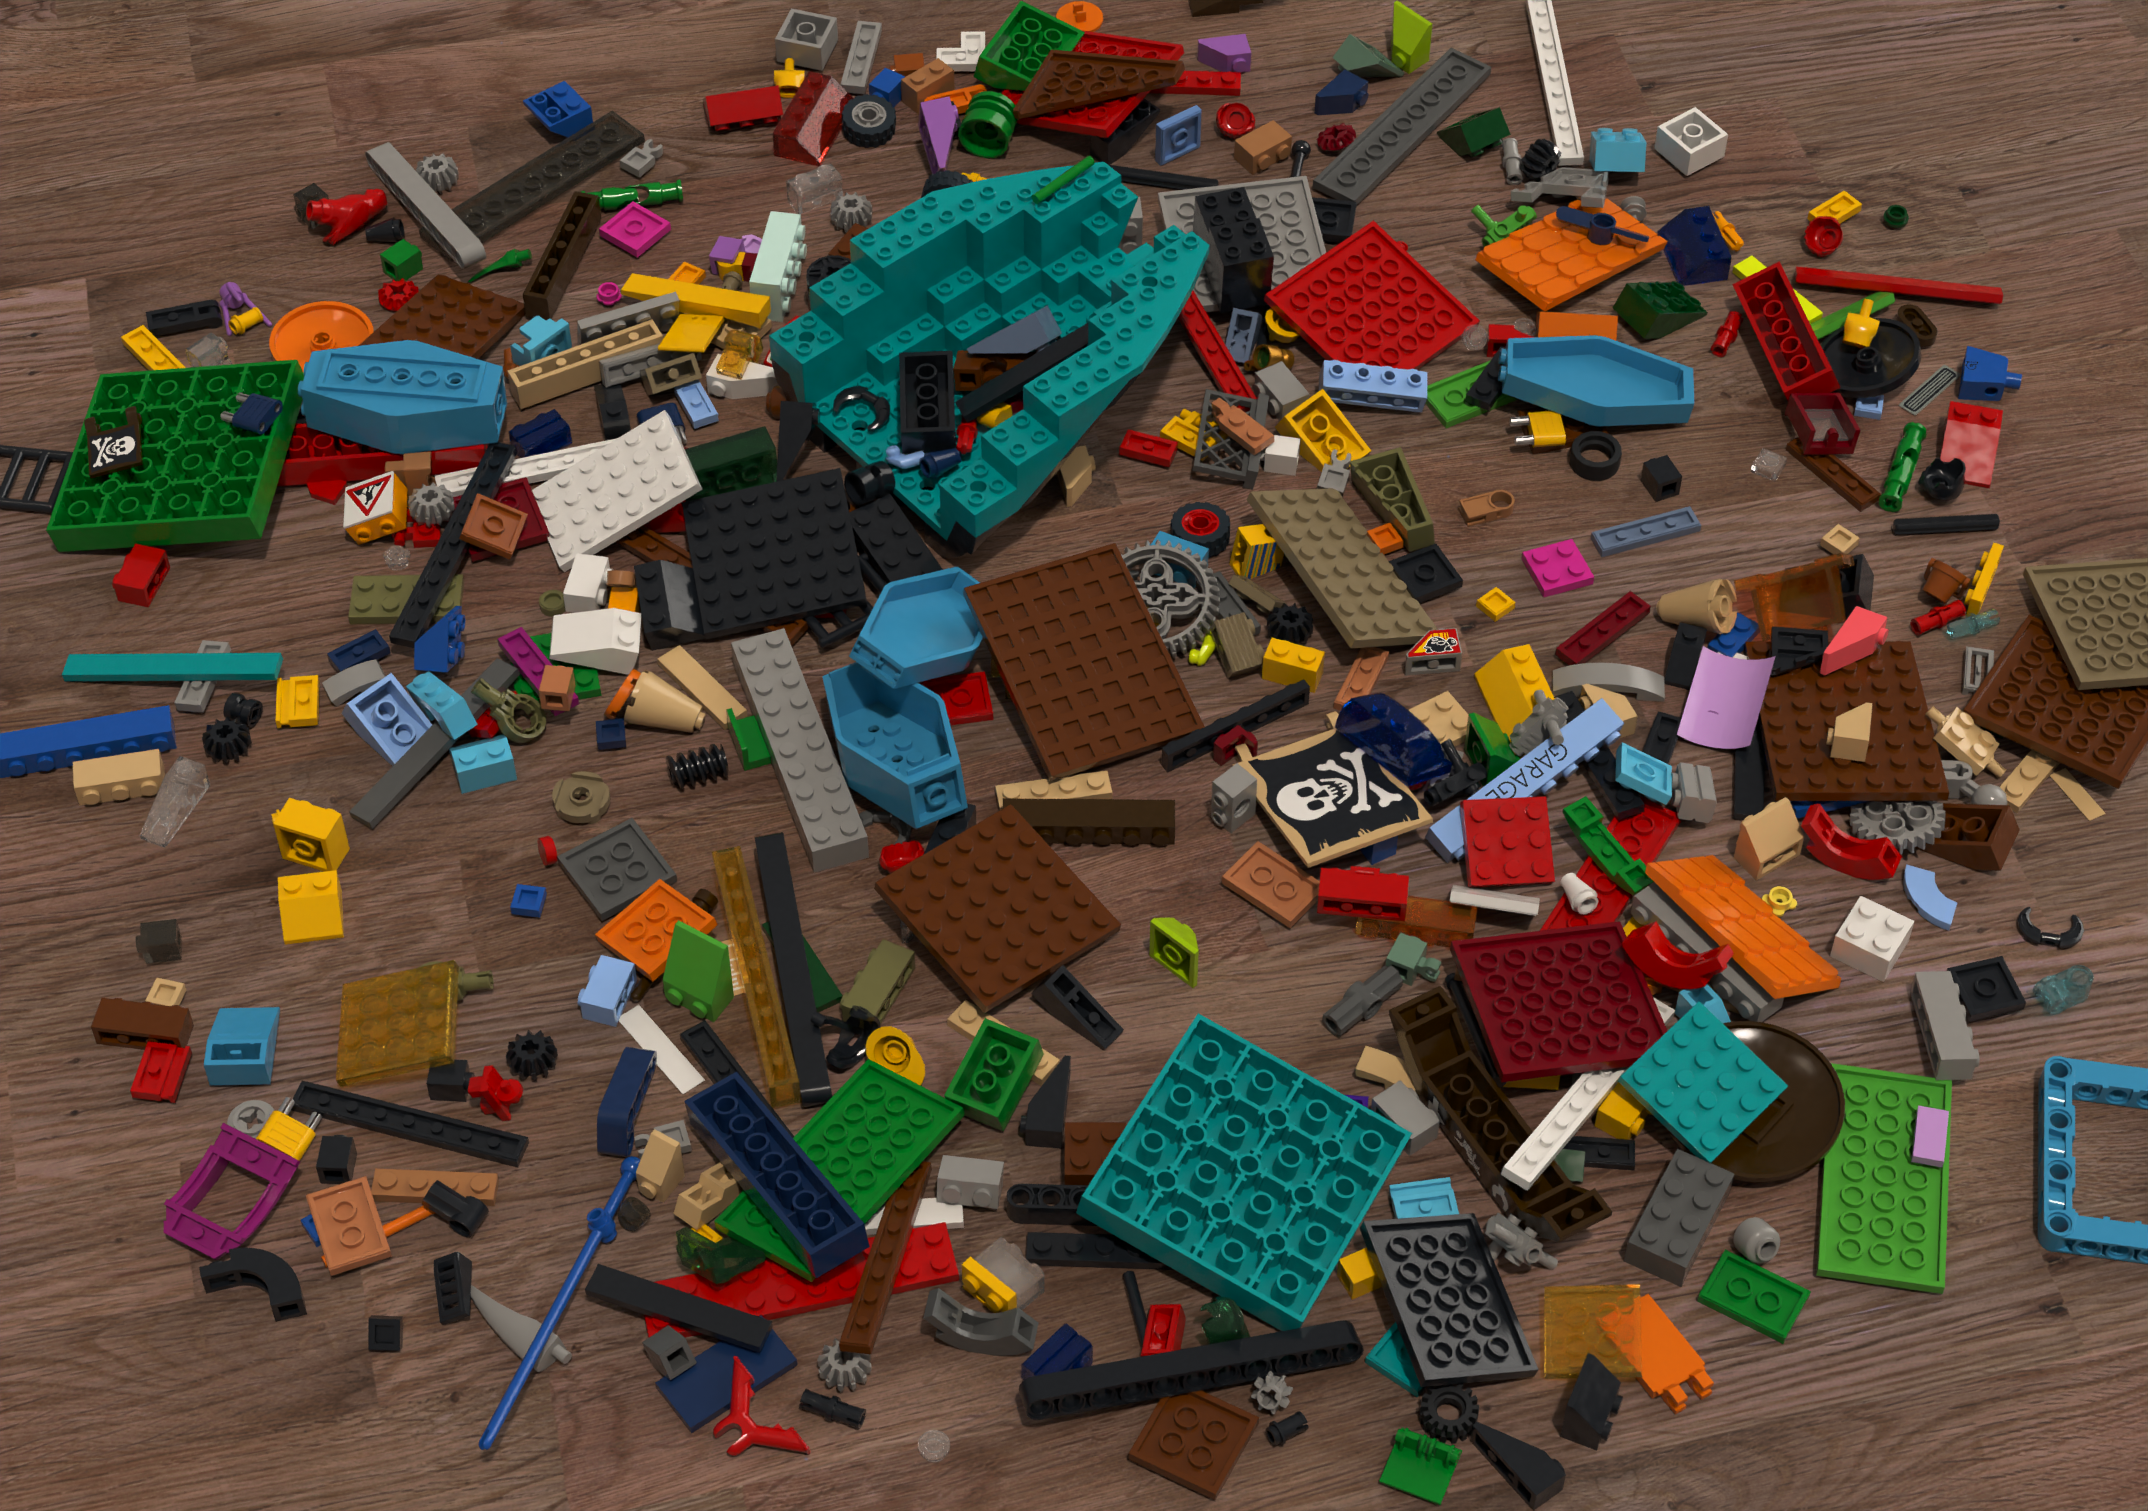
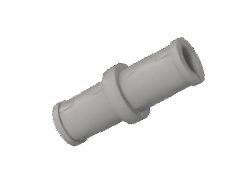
[1502,138,1523,185]

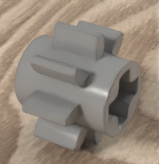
[1251,1371,1293,1414]

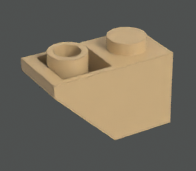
[1578,684,1638,738]

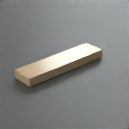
[657,645,747,730]

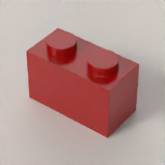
[112,544,170,608]

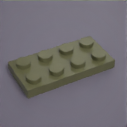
[348,574,464,624]

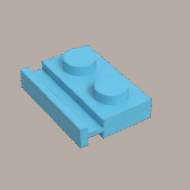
[1389,1177,1459,1219]

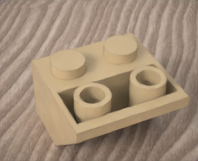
[1734,797,1804,881]

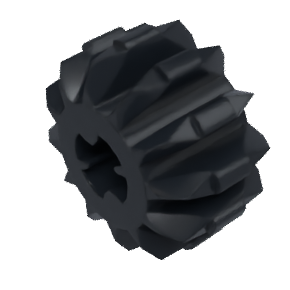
[1520,139,1562,182]
[1267,603,1313,645]
[202,716,252,765]
[506,1029,558,1081]

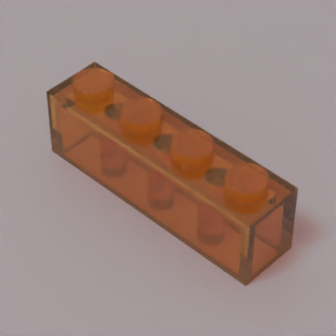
[1355,896,1477,947]

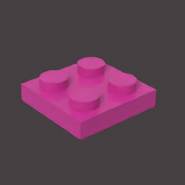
[599,201,671,258]
[1522,539,1594,598]

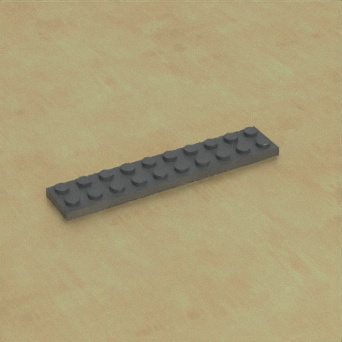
[1313,48,1491,205]

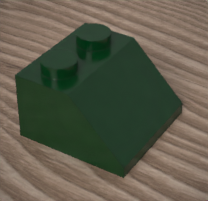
[1437,107,1511,158]

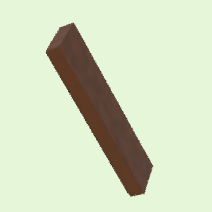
[1786,437,1881,512]

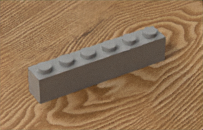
[1631,882,1784,1022]

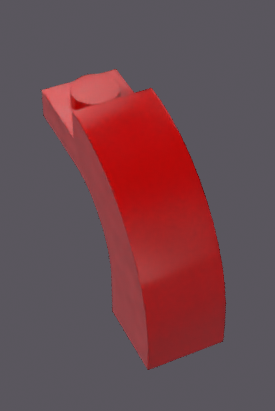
[1801,804,1902,880]
[1622,921,1734,989]

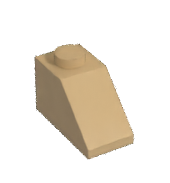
[1056,445,1096,507]
[1826,703,1872,762]
[636,1129,685,1203]

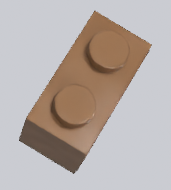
[901,58,955,114]
[1234,120,1292,175]

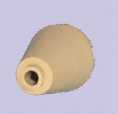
[1657,579,1737,634]
[624,669,706,733]

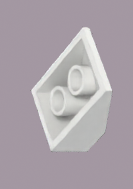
[549,608,641,675]

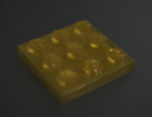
[1544,1284,1642,1379]

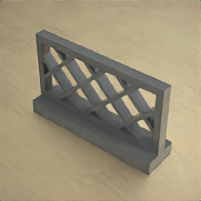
[1192,389,1269,490]

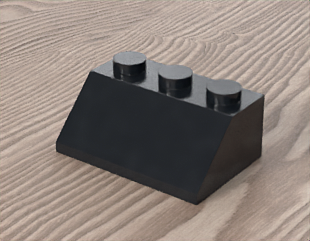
[634,560,705,651]

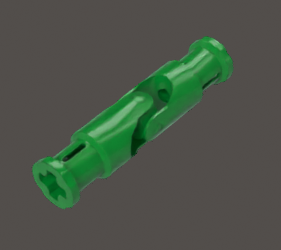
[581,179,683,211]
[1879,422,1927,512]

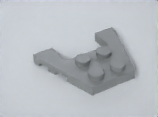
[1511,167,1609,208]

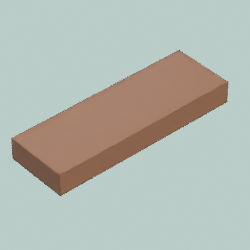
[1333,647,1389,717]

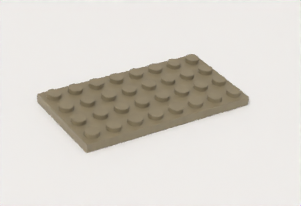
[1246,488,1437,648]

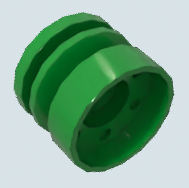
[958,91,1018,158]

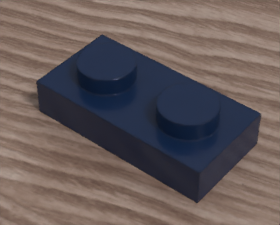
[327,629,391,673]

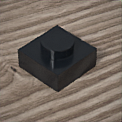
[368,1315,403,1351]

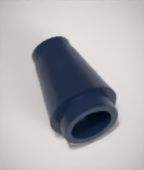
[919,448,961,479]

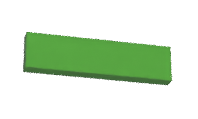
[1810,292,1895,339]

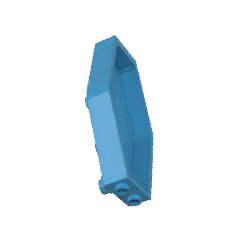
[1498,335,1694,426]
[849,566,983,689]

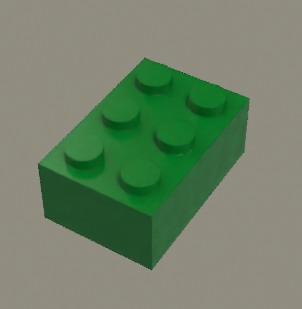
[944,1018,1044,1132]

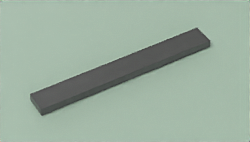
[349,658,520,829]

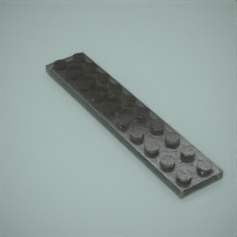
[419,111,645,262]

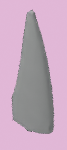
[470,1285,572,1372]

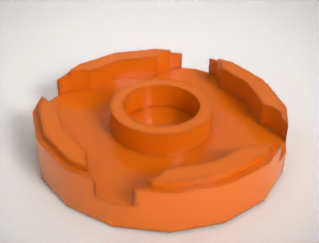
[604,668,641,720]

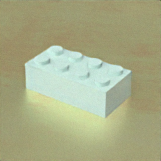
[749,211,807,322]

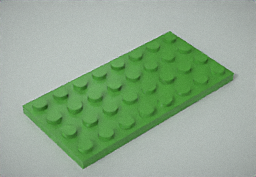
[1816,1063,1952,1294]

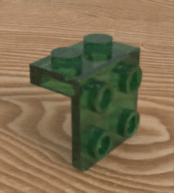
[676,1227,766,1284]

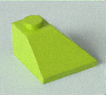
[1391,1,1432,74]
[1149,918,1199,988]

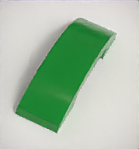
[1562,796,1654,895]

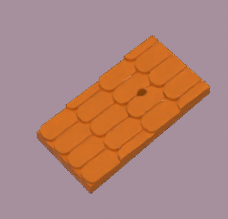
[1475,198,1668,312]
[1645,855,1841,999]

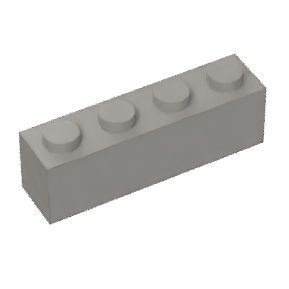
[1910,971,1980,1080]

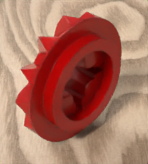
[378,278,419,311]

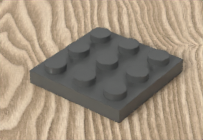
[557,818,677,921]

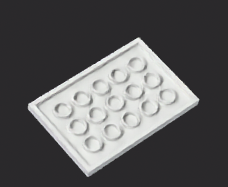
[532,410,702,572]

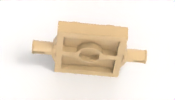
[1925,706,2007,778]

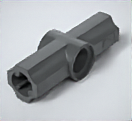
[1322,965,1403,1036]

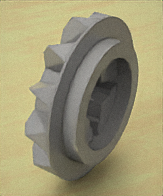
[227,1100,275,1139]

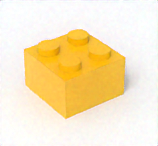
[273,798,350,872]

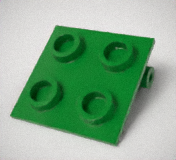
[1379,1428,1462,1505]

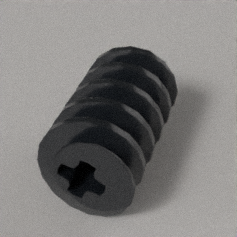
[666,744,729,789]

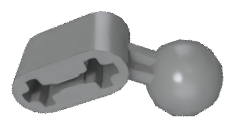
[1941,760,2008,805]

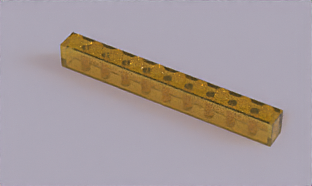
[712,846,801,1108]

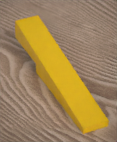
[621,273,771,328]

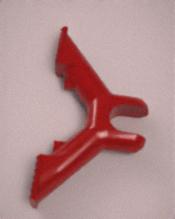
[713,1356,810,1456]

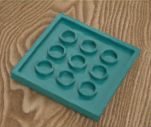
[1617,1001,1788,1163]

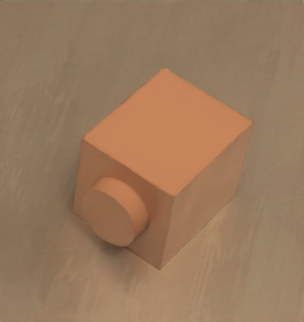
[539,665,576,711]

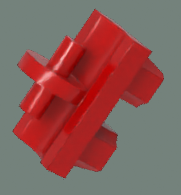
[468,1065,523,1121]

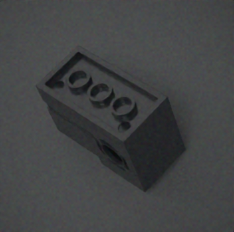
[1193,187,1274,313]

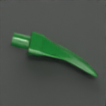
[468,249,532,282]

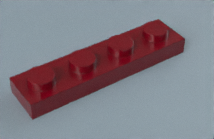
[1555,591,1651,666]

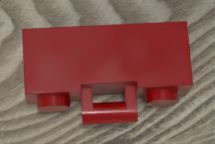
[1317,866,1409,921]

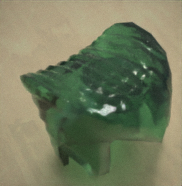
[1200,1297,1250,1344]

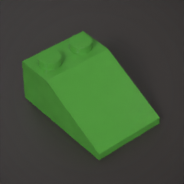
[663,920,734,1022]

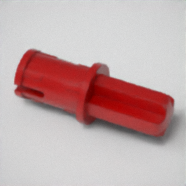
[956,415,978,455]

